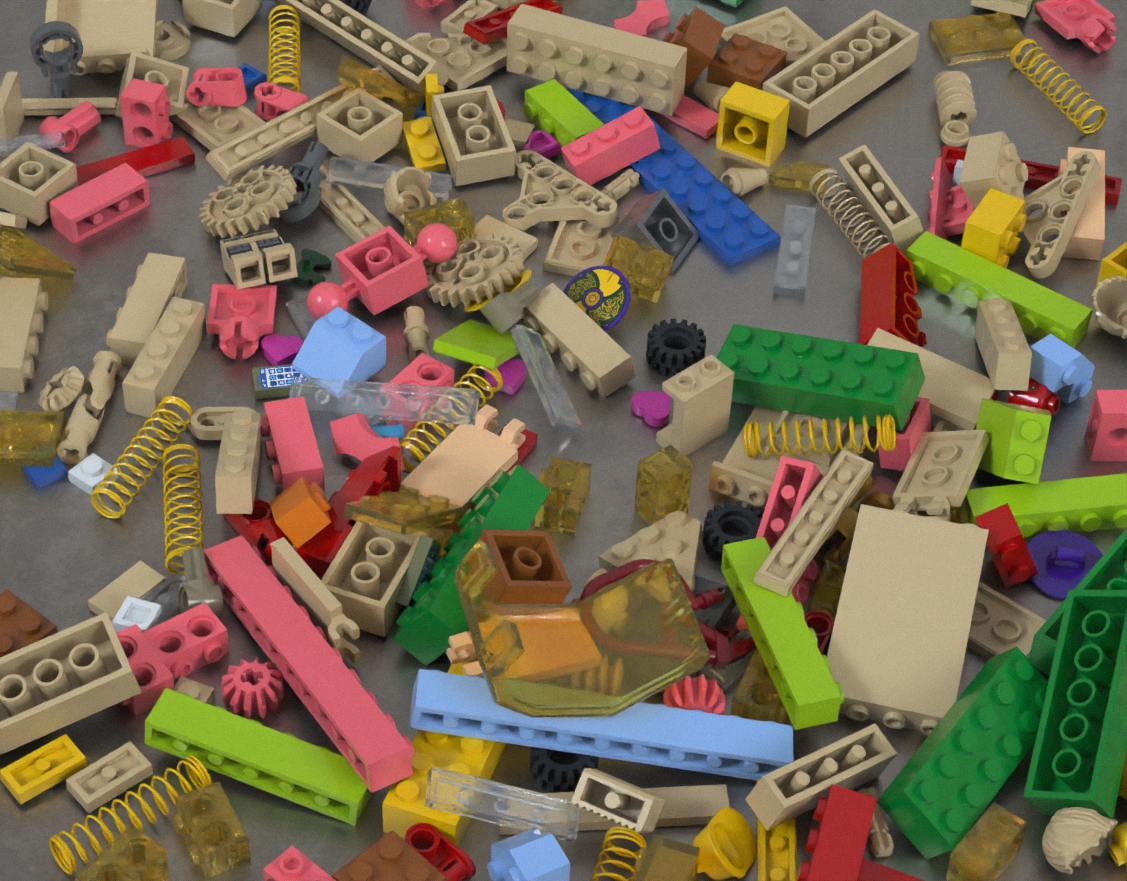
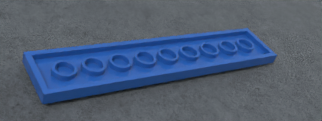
[566,88,781,267]

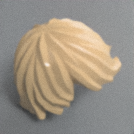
[1091,276,1127,339]
[1042,807,1117,874]

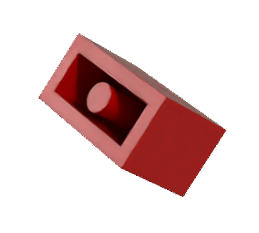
[975,503,1038,588]

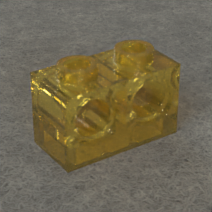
[404,197,475,247]
[603,234,675,303]
[634,444,693,526]
[534,456,592,536]
[730,647,788,724]
[172,781,251,879]
[946,802,1027,881]
[75,825,169,881]

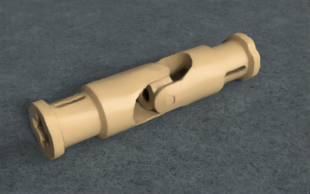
[57,351,123,465]

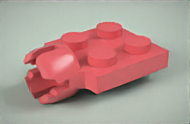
[1035,0,1118,53]
[207,284,277,359]

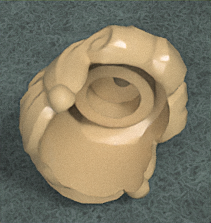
[383,167,437,227]

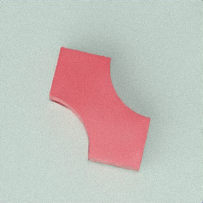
[613,0,670,37]
[329,413,405,471]

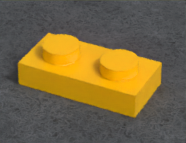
[403,117,446,173]
[0,734,87,805]

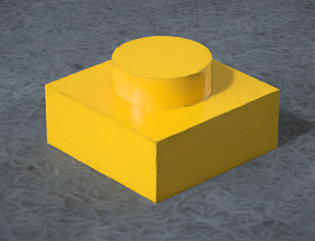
[425,73,444,116]

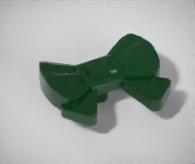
[290,249,332,286]

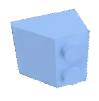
[292,306,386,400]

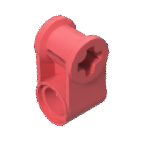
[186,67,247,107]
[254,82,310,122]

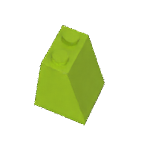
[976,398,1052,484]

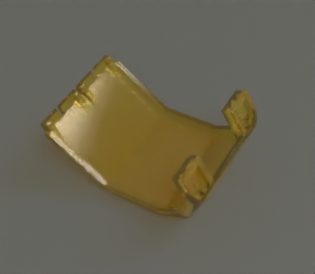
[454,540,711,718]

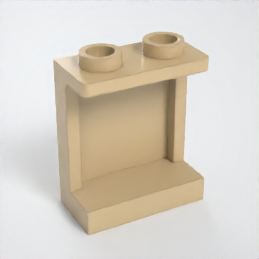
[656,355,734,460]

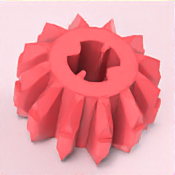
[221,656,285,720]
[663,673,726,715]

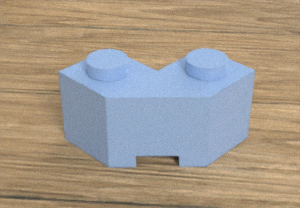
[1030,334,1095,404]
[487,828,570,881]

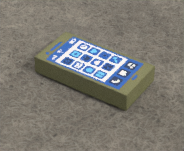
[252,364,322,399]
[396,535,441,608]

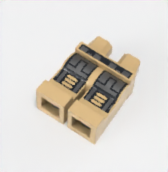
[220,229,298,290]

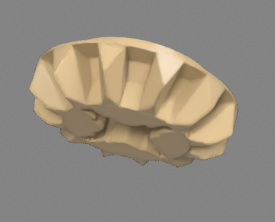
[38,366,84,413]

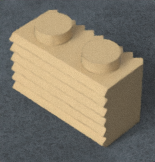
[571,767,665,833]

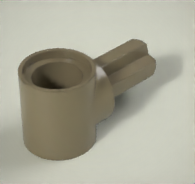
[480,281,540,335]
[177,548,223,616]

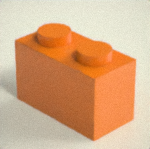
[269,476,331,549]

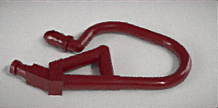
[579,559,758,670]

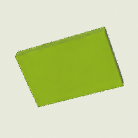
[433,319,530,370]

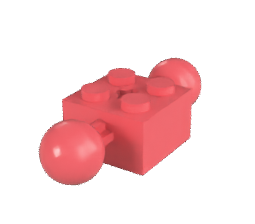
[307,223,457,320]

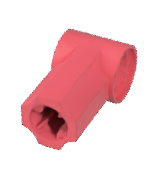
[39,101,101,153]

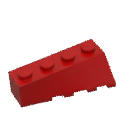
[859,242,927,347]
[293,446,402,580]

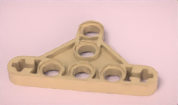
[503,150,619,231]
[1022,151,1101,279]

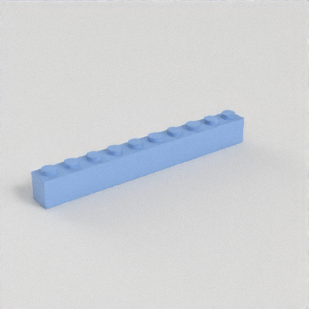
[409,669,794,780]

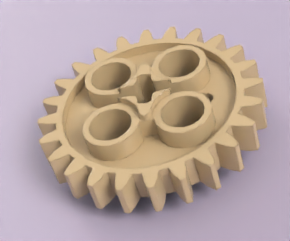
[199,164,297,238]
[425,233,525,307]

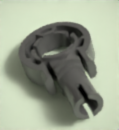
[29,21,83,98]
[277,141,329,222]

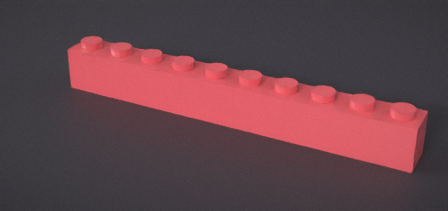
[203,535,415,793]

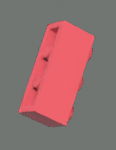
[561,106,661,186]
[49,163,150,244]
[261,396,325,492]
[756,456,823,550]

